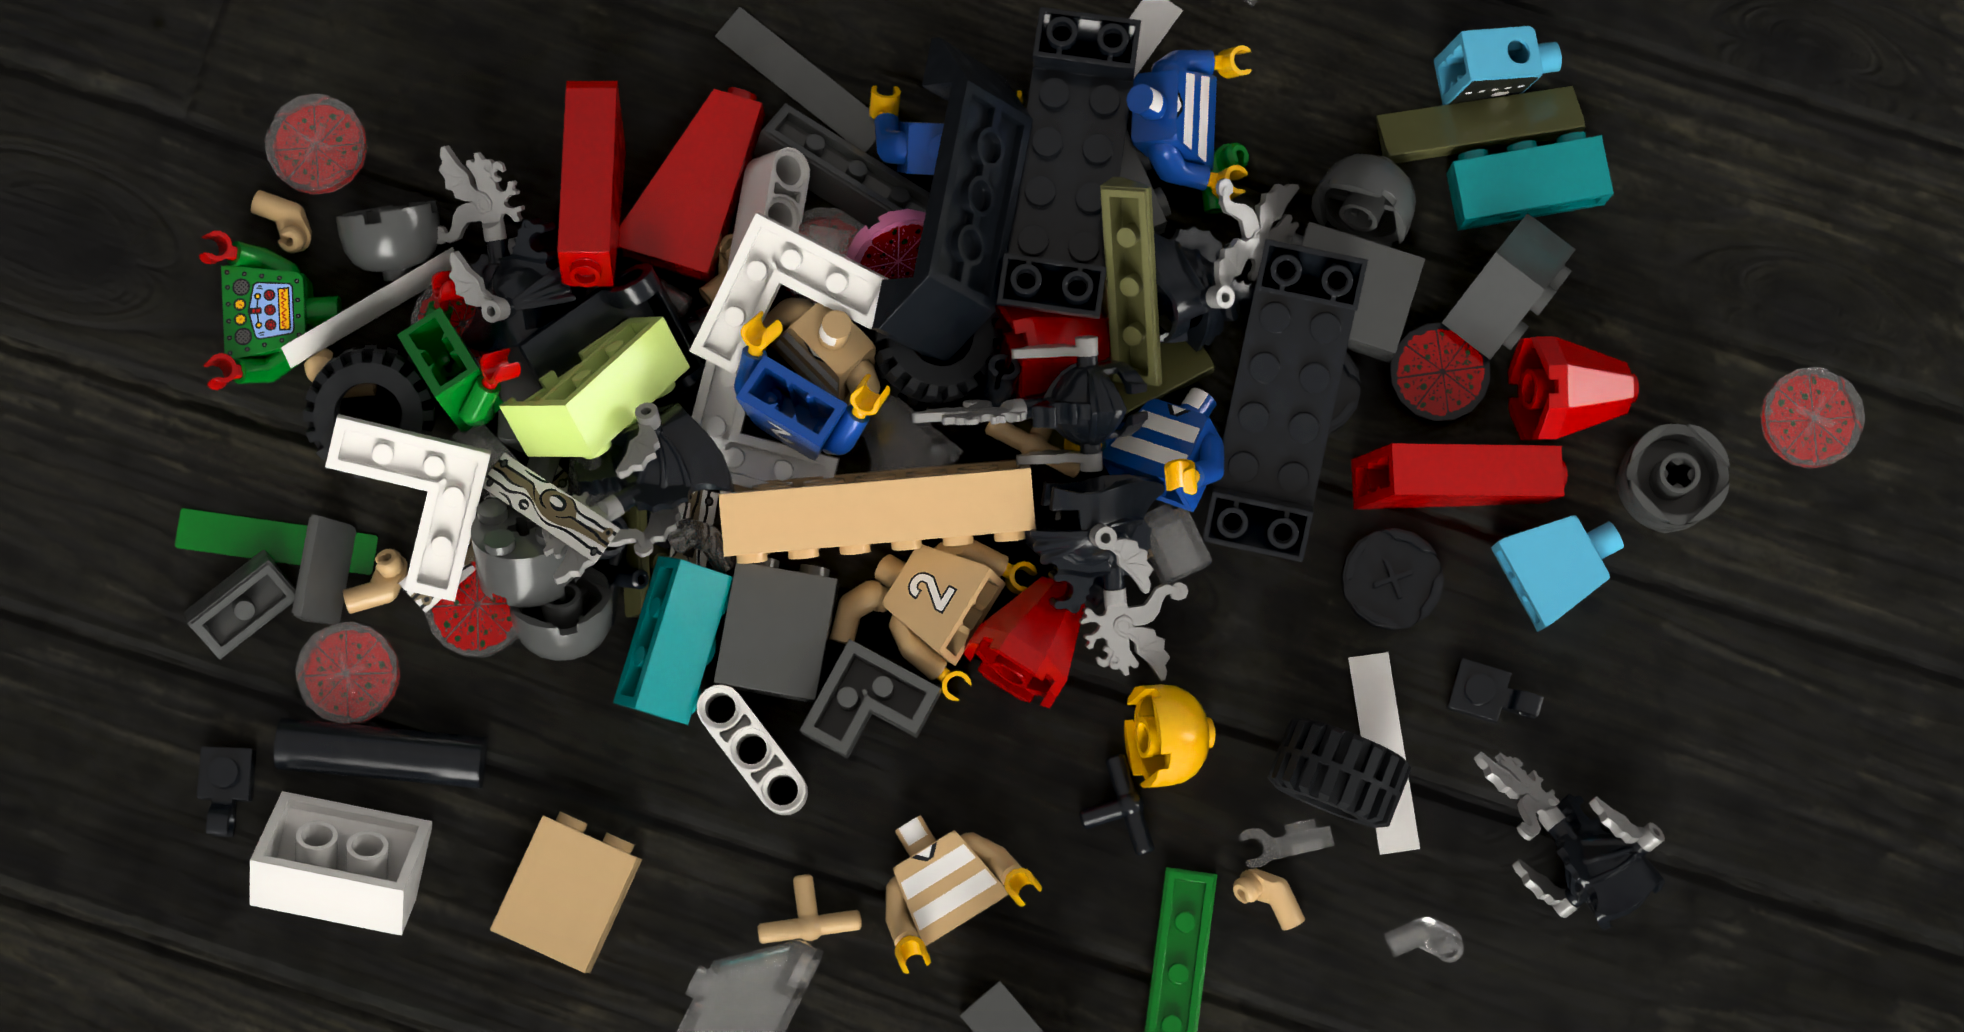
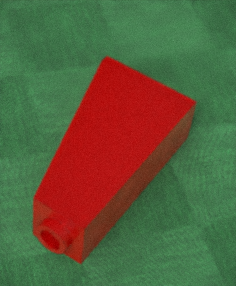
[557,81,626,287]
[617,87,765,282]
[1351,443,1568,510]

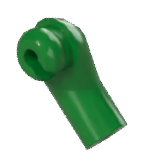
[1201,142,1249,214]

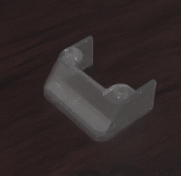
[677,940,825,1032]

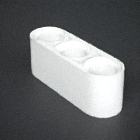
[728,147,810,285]
[697,685,808,815]

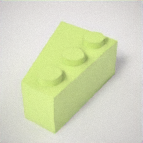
[499,316,690,459]

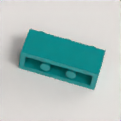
[1446,132,1614,231]
[613,556,733,725]

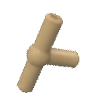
[985,421,1080,478]
[757,874,862,944]

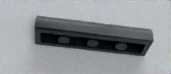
[274,718,488,789]

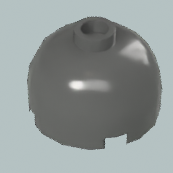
[1311,154,1416,247]
[336,200,440,281]
[510,566,613,661]

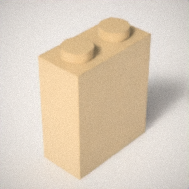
[490,812,642,973]

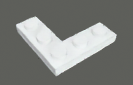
[689,212,889,375]
[692,360,840,489]
[325,414,491,602]

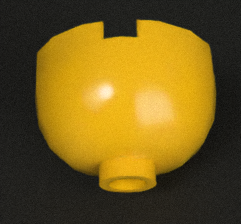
[1124,684,1215,788]

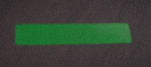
[175,508,378,575]

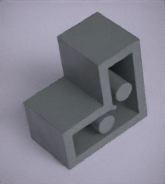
[1442,213,1576,359]
[800,639,941,759]

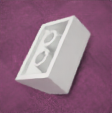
[250,791,432,936]

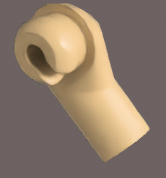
[251,190,312,253]

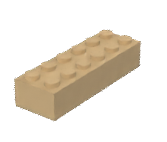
[718,459,1036,564]

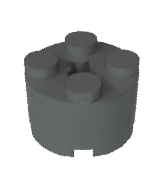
[1615,423,1730,533]
[471,498,580,607]

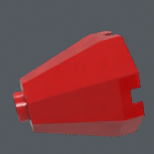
[994,305,1110,399]
[1508,336,1639,440]
[963,577,1085,708]

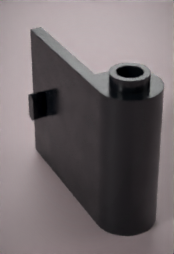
[517,263,705,395]

